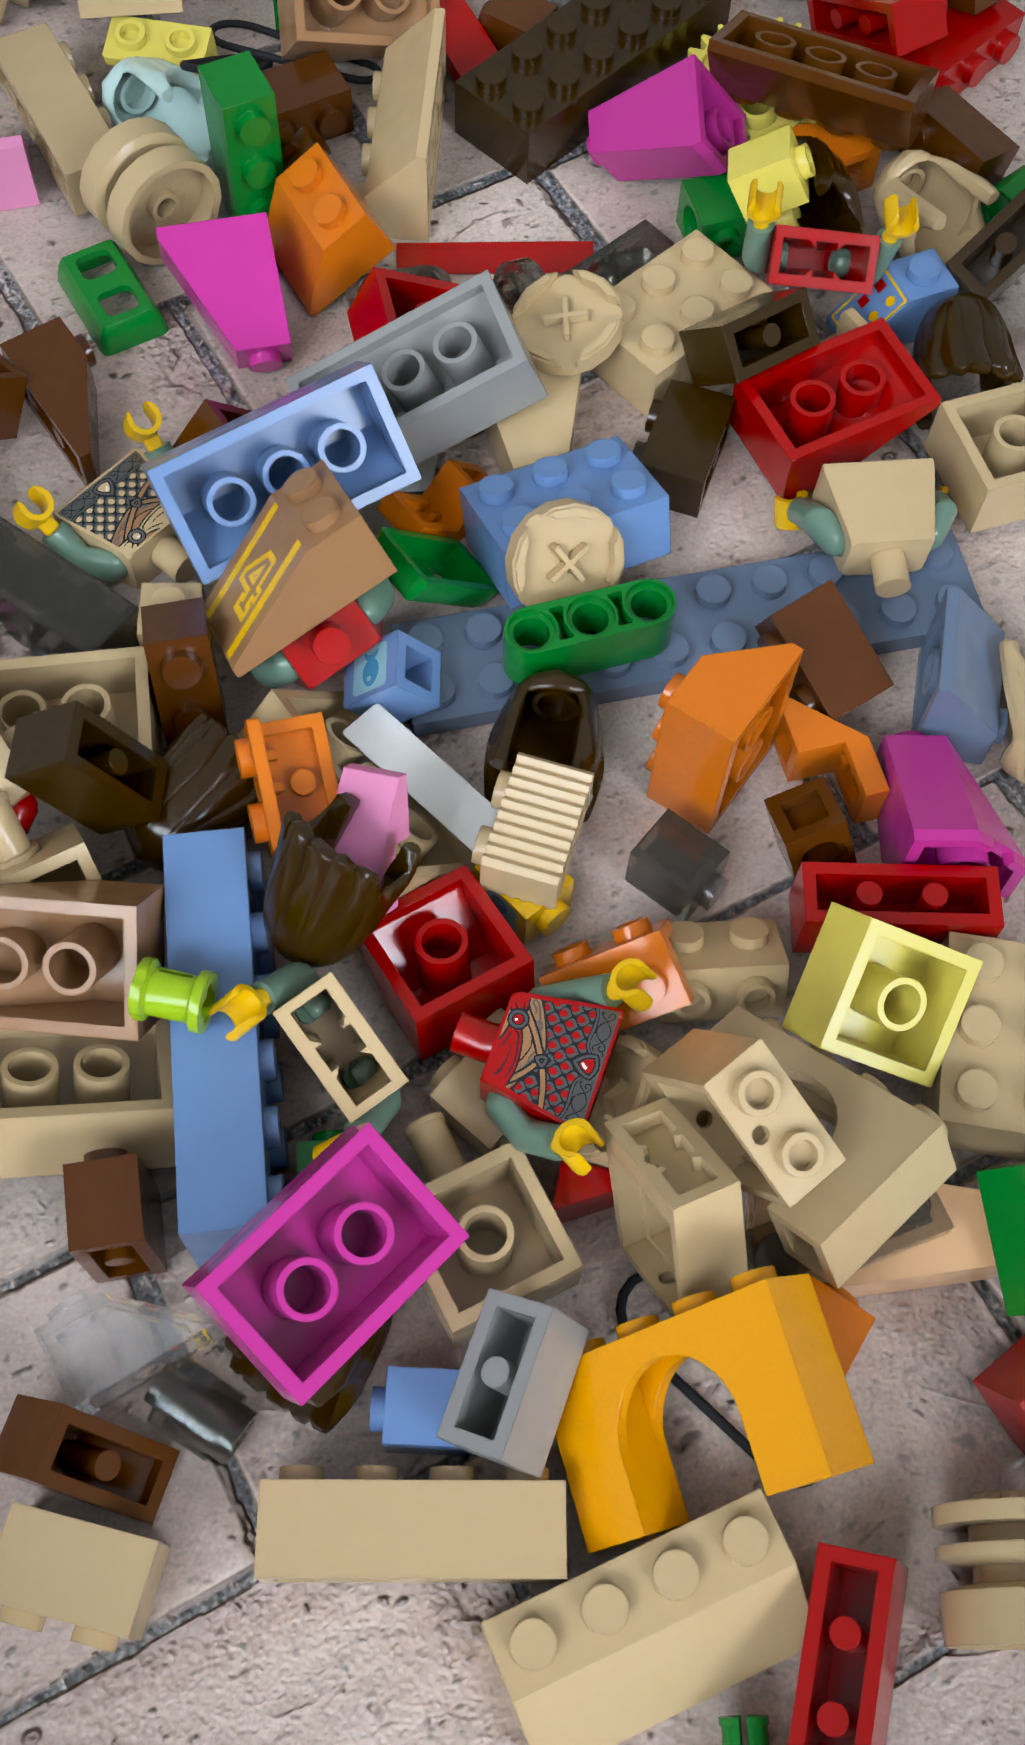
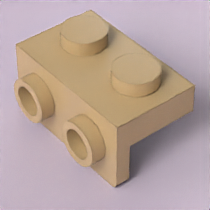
[656,917,790,1023]

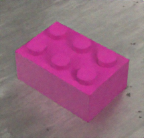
[182,1122,470,1406]

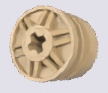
[930,1490,1025,1650]

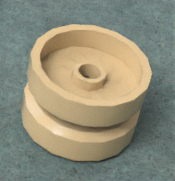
[79,117,222,266]

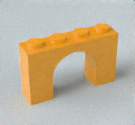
[555,1265,875,1554]

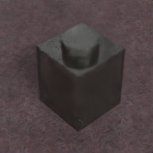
[625,808,730,920]

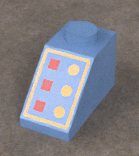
[825,248,959,345]

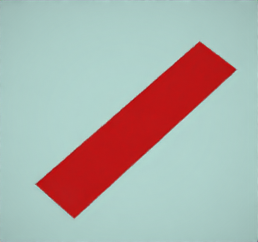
[396,241,595,275]

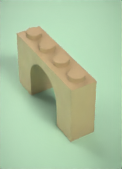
[696,1005,957,1289]

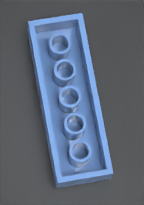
[162,827,289,1268]

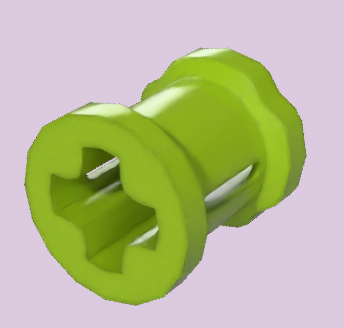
[128,956,219,1035]

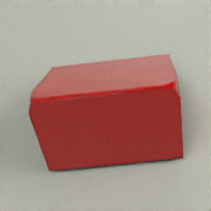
[552,1161,614,1223]

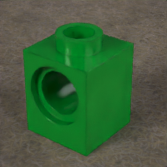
[676,171,747,258]

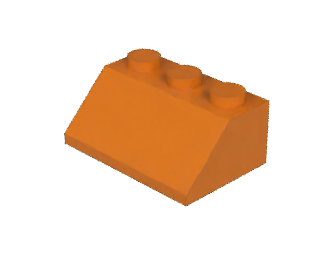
[646,643,804,834]

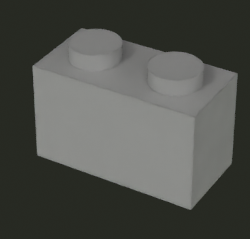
[436,1288,590,1479]

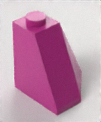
[586,54,748,181]
[155,212,292,373]
[876,731,1025,897]

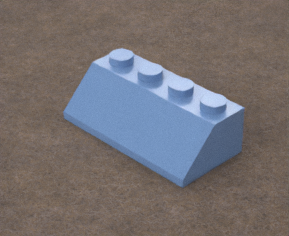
[141,361,422,585]

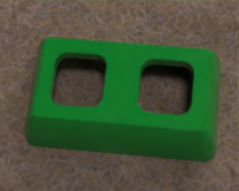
[57,239,169,356]
[376,527,499,608]

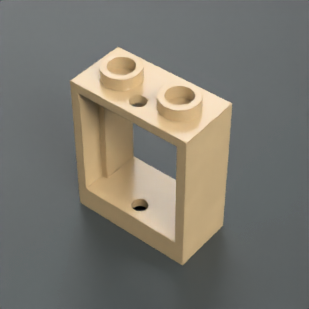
[641,1028,847,1208]
[603,1097,748,1317]

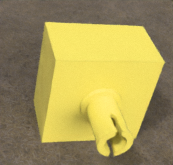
[782,902,983,1088]

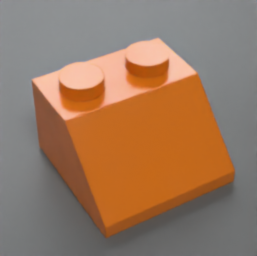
[268,142,396,317]

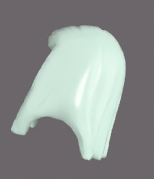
[102,56,214,168]

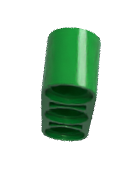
[503,578,677,684]

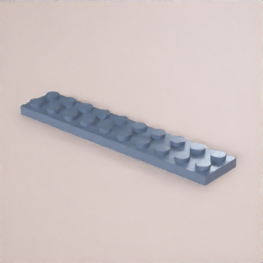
[390,529,985,737]

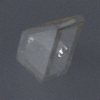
[33,1291,215,1415]

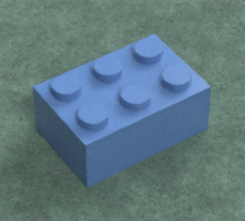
[459,436,671,609]

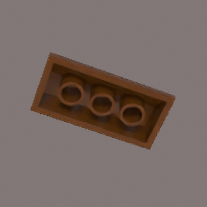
[707,10,940,151]

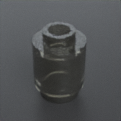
[144,1358,258,1465]

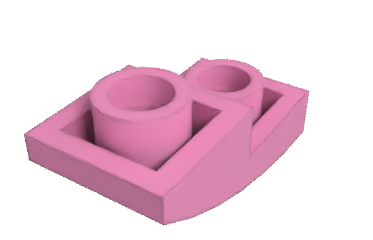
[335,763,410,915]

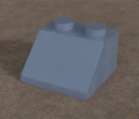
[911,586,1008,765]

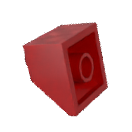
[360,864,535,1061]

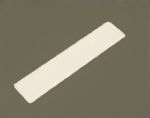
[343,704,498,852]

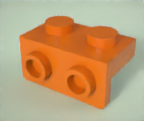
[234,712,338,858]
[538,915,695,1031]

